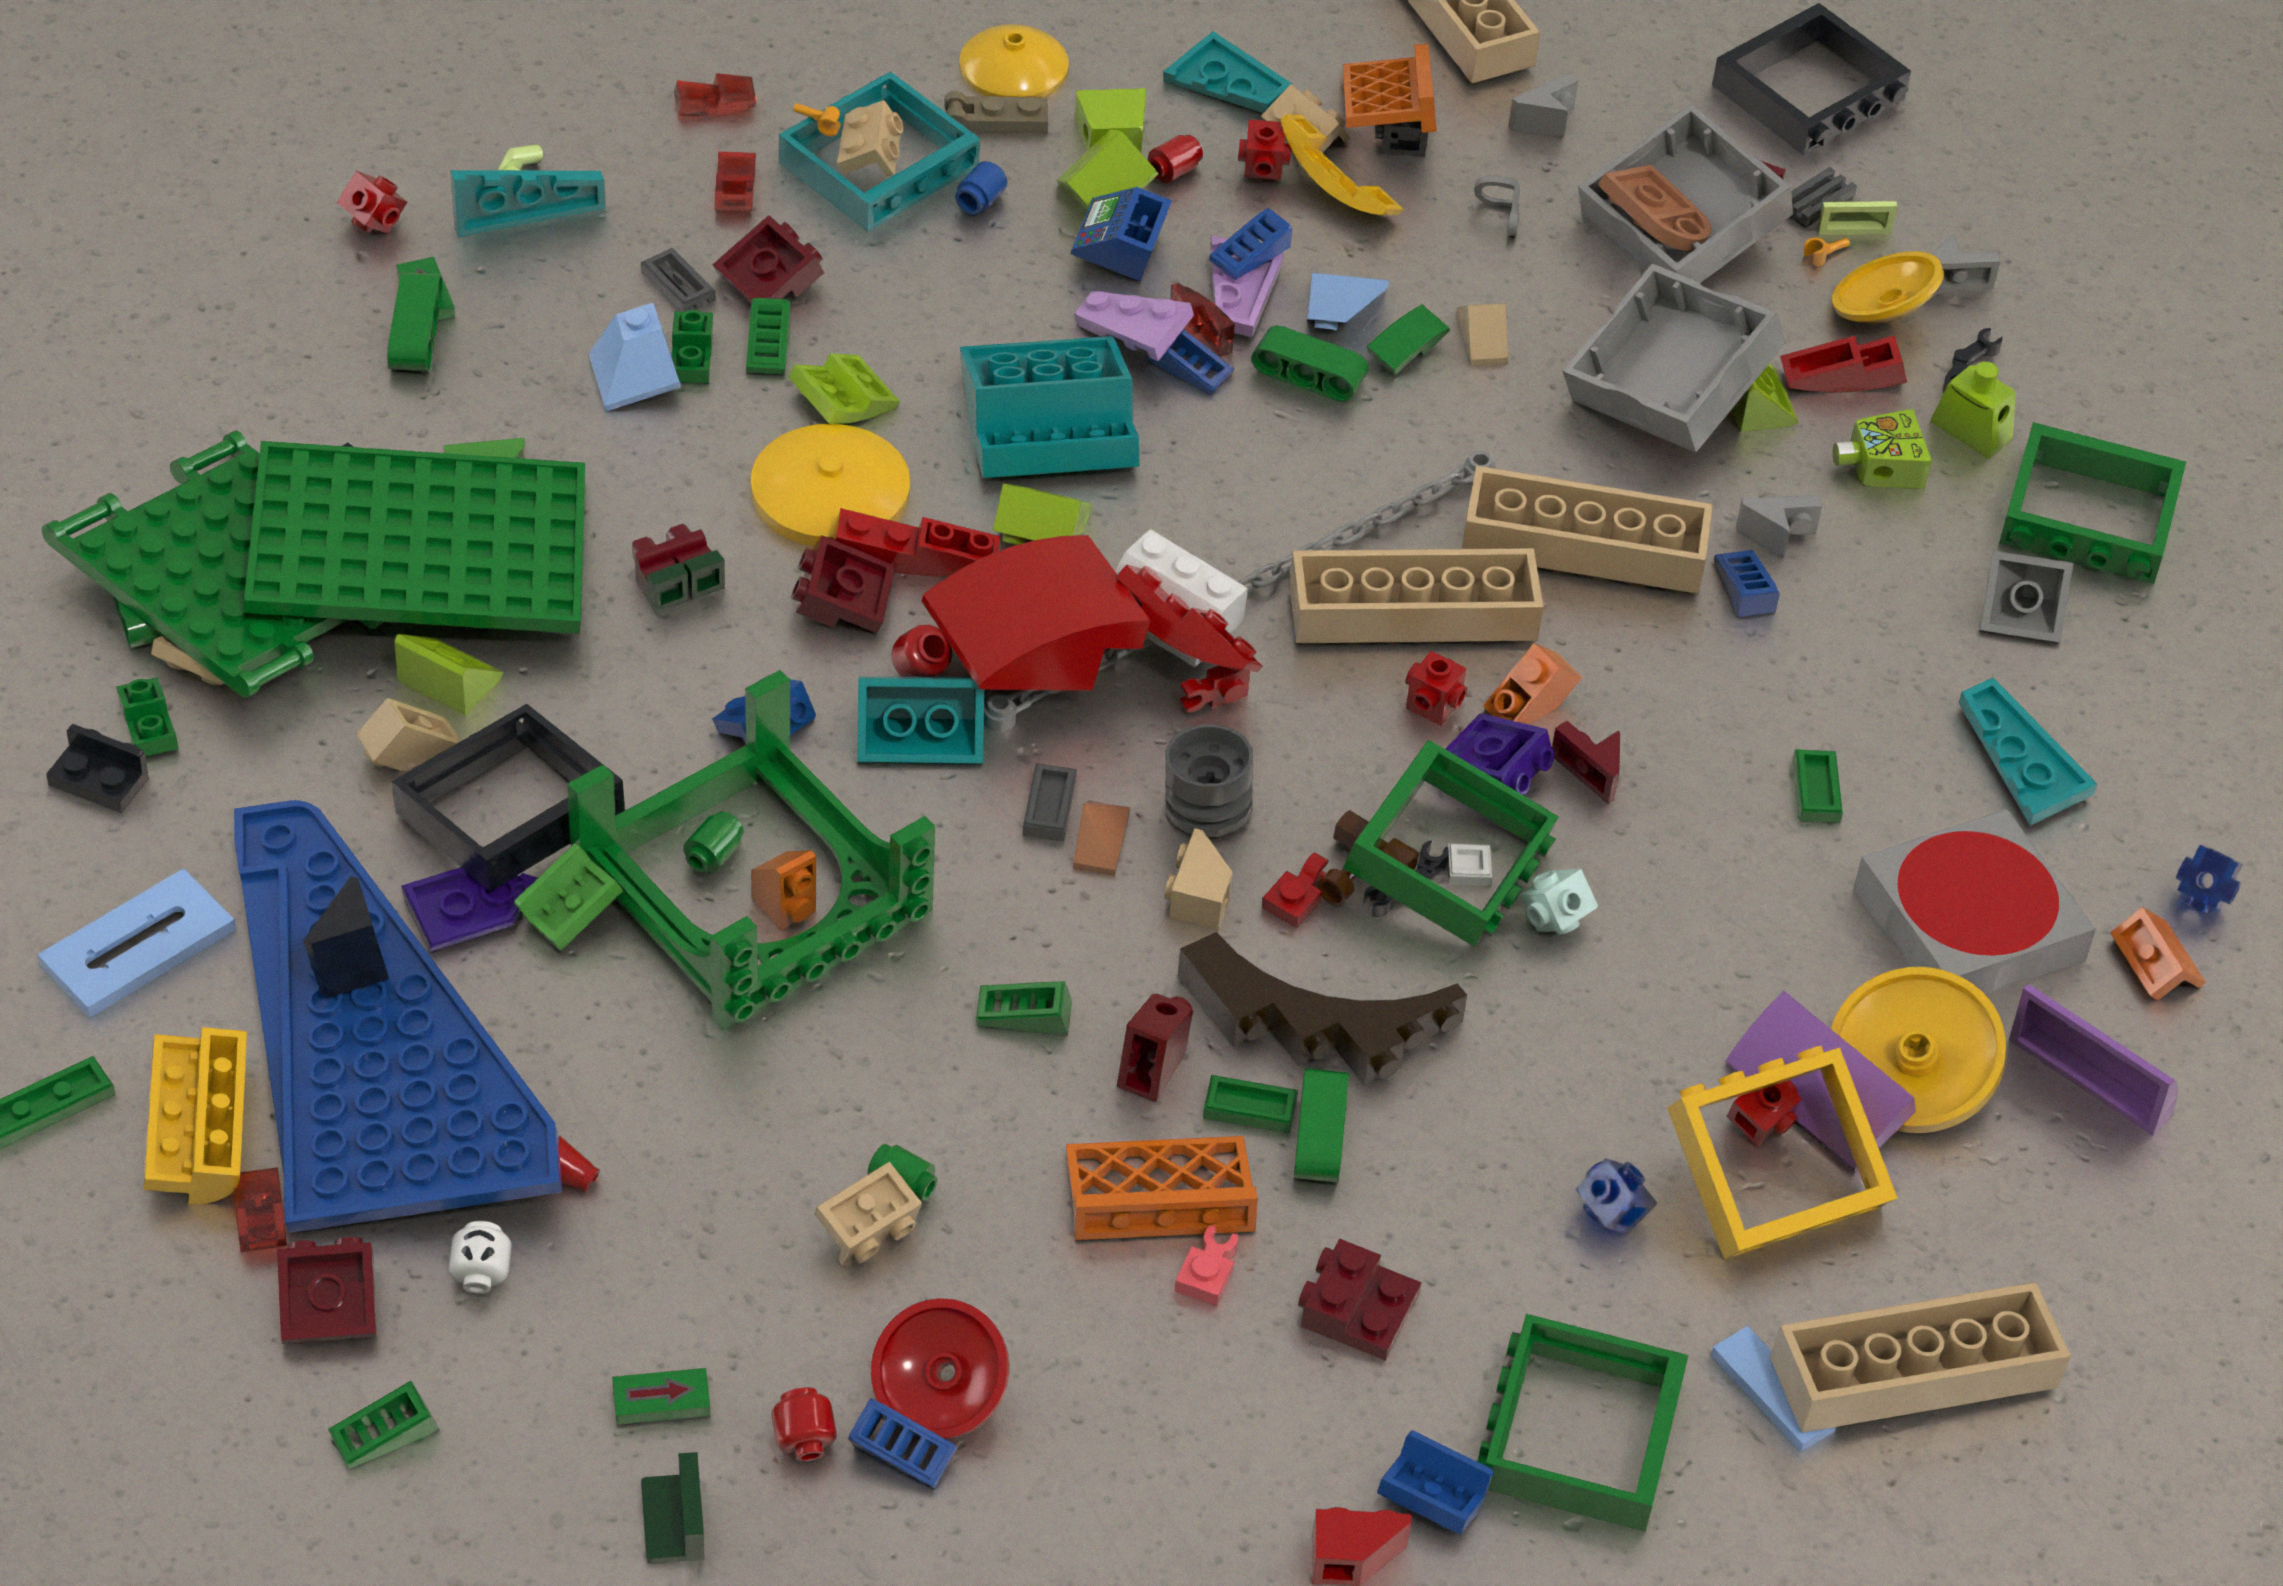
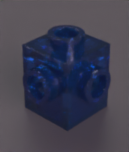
[2176,844,2243,913]
[1576,1158,1658,1234]

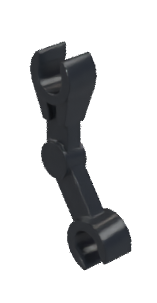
[1942,328,2003,393]
[1363,840,1449,917]

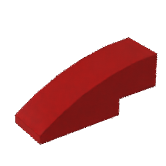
[1780,335,1907,392]

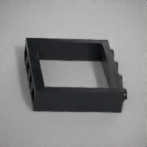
[1712,3,1911,155]
[391,704,625,891]

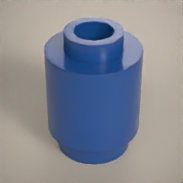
[955,161,1008,215]

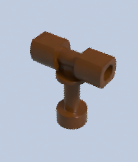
[1317,810,1420,906]

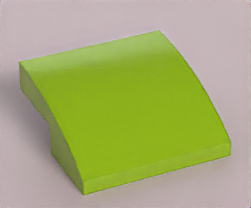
[788,353,900,424]

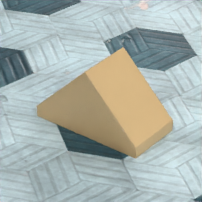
[1456,303,1508,365]

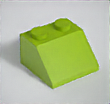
[992,483,1093,545]

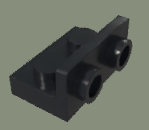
[46,724,149,813]

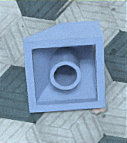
[1307,273,1389,330]
[589,303,681,412]

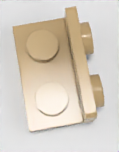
[814,1162,922,1267]

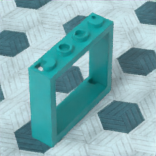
[779,71,980,232]

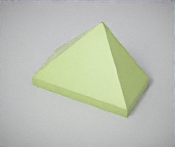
[1817,201,1898,235]

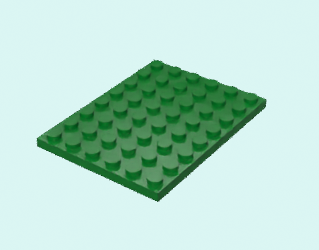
[244,441,585,634]

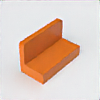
[2110,907,2206,1000]

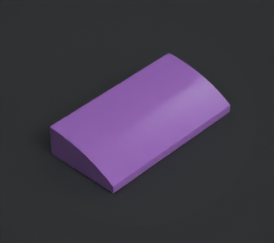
[2009,984,2178,1136]
[1725,991,1916,1172]

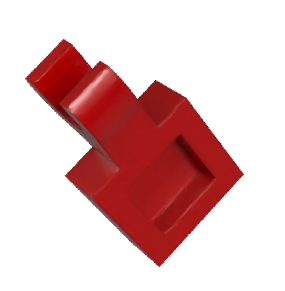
[1262,852,1329,928]

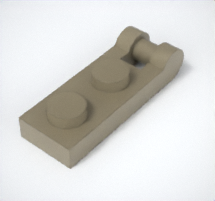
[944,91,1048,133]

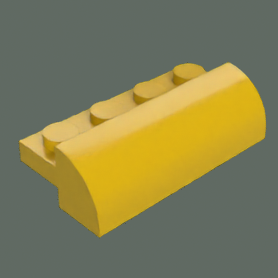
[143,1027,247,1204]

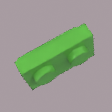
[514,844,623,951]

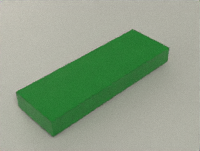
[0,1056,115,1149]

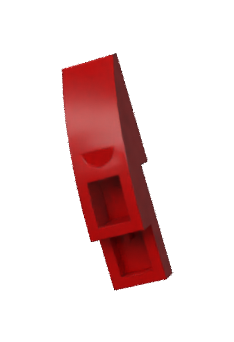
[834,508,1000,577]
[1116,565,1263,672]

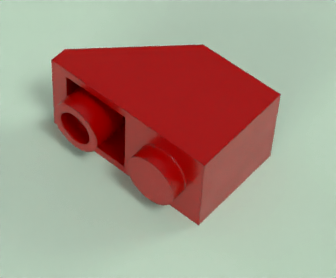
[1312,1507,1411,1586]

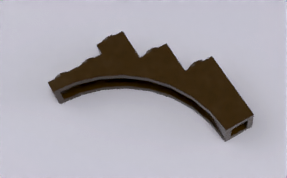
[1177,932,1467,1085]

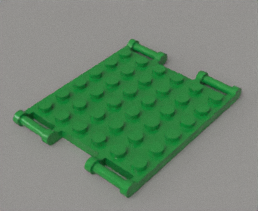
[41,430,385,698]

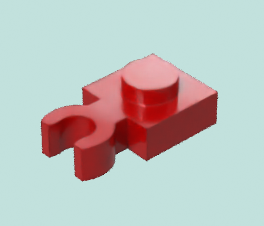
[1179,666,1250,713]

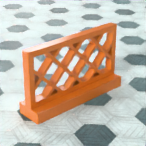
[1343,44,1437,133]
[1066,1136,1258,1240]

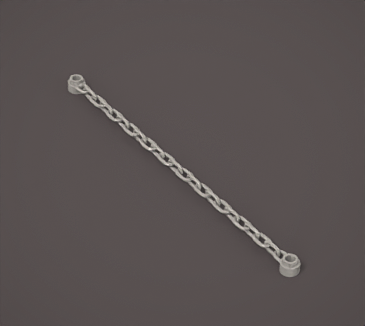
[984,451,1496,732]

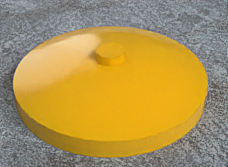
[751,424,910,547]
[1831,967,2006,1133]

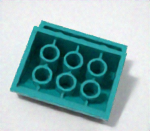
[960,336,1140,478]

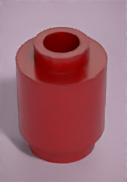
[1148,135,1203,183]

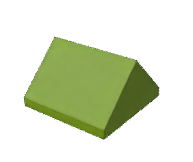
[1056,129,1158,210]
[1731,363,1799,432]
[394,634,504,716]

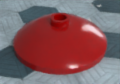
[871,1298,1010,1440]

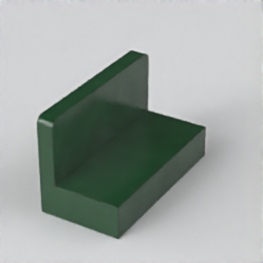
[641,1452,705,1564]

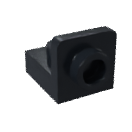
[1375,121,1428,157]

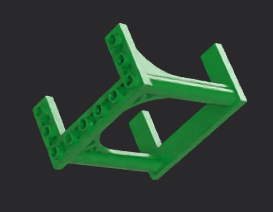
[567,670,936,1031]

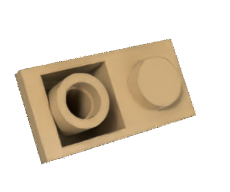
[1164,828,1233,930]

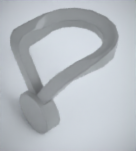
[1474,175,1520,237]

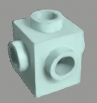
[1520,869,1599,935]

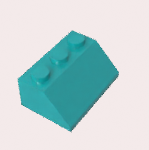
[857,676,984,763]

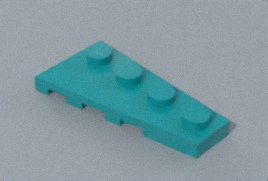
[450,170,606,238]
[1959,677,2097,826]

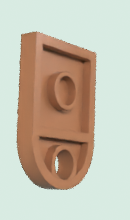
[1598,165,1711,251]

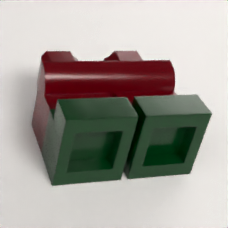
[632,524,725,613]

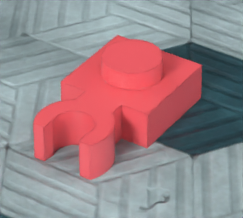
[1174,1225,1238,1306]

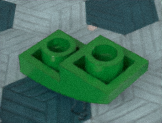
[1367,304,1450,376]
[671,310,713,383]
[116,677,179,757]

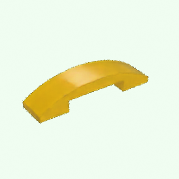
[1281,114,1404,215]

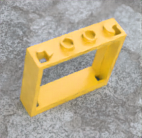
[1667,1046,1898,1260]

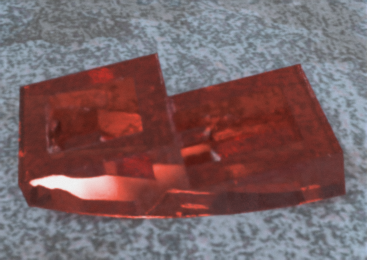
[674,73,757,117]
[714,151,756,211]
[1170,283,1235,357]
[233,1167,287,1252]

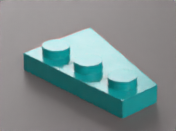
[1163,31,1293,113]

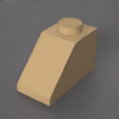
[356,698,461,771]

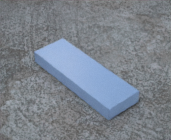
[1711,1326,1836,1453]

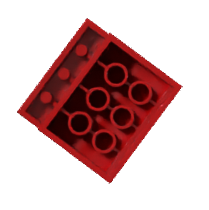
[922,535,1151,691]

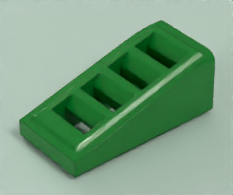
[746,298,790,375]
[976,981,1072,1034]
[328,1381,439,1469]

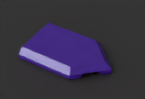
[401,867,538,952]

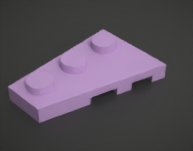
[1210,235,1284,337]
[1074,291,1194,361]

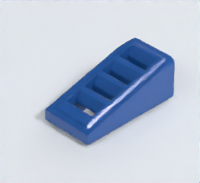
[1209,208,1292,280]
[1146,329,1234,395]
[1714,550,1780,617]
[848,1398,958,1489]

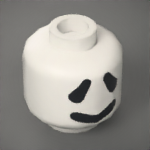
[448,1221,512,1294]

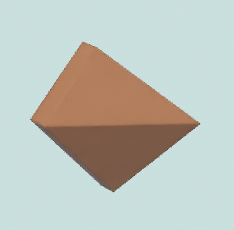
[1073,800,1130,876]

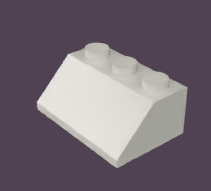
[1115,529,1248,667]

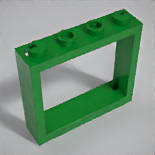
[1999,422,2186,584]
[1343,739,1559,947]
[1477,1313,1689,1532]

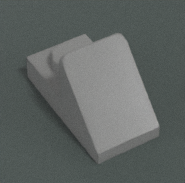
[1508,73,1578,138]
[1932,234,2000,292]
[1736,495,1822,557]

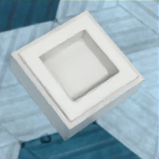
[1447,844,1492,886]

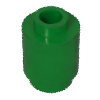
[683,811,744,874]
[867,1144,938,1201]

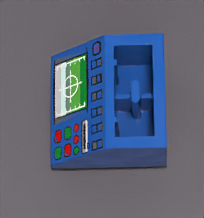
[1070,187,1172,281]

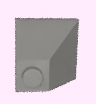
[1979,551,2074,642]

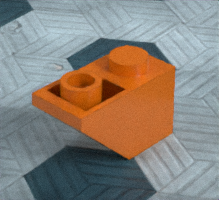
[1483,643,1583,724]
[751,850,816,930]

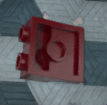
[712,215,824,303]
[791,535,895,633]
[277,1237,377,1345]
[1298,1238,1422,1361]

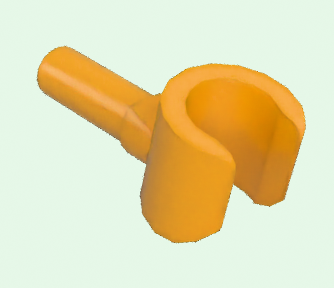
[794,103,841,136]
[1804,237,1850,267]

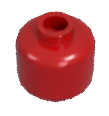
[891,625,953,677]
[771,1387,837,1461]

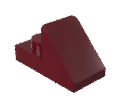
[1552,721,1620,804]

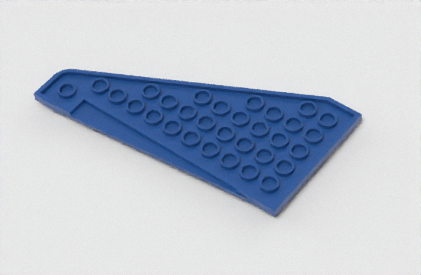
[234,800,562,1233]

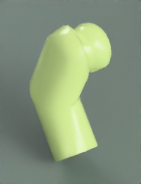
[498,144,543,170]

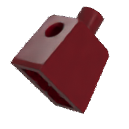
[1116,994,1193,1102]

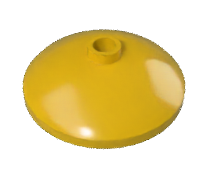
[959,24,1069,98]
[1832,251,1944,324]

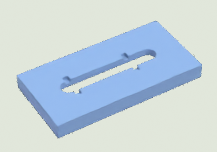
[37,868,236,1018]

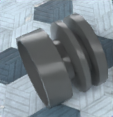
[1165,724,1253,837]

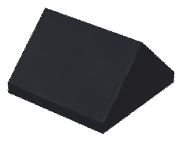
[303,876,389,998]

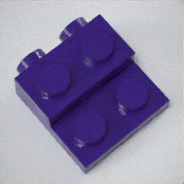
[1445,713,1554,795]

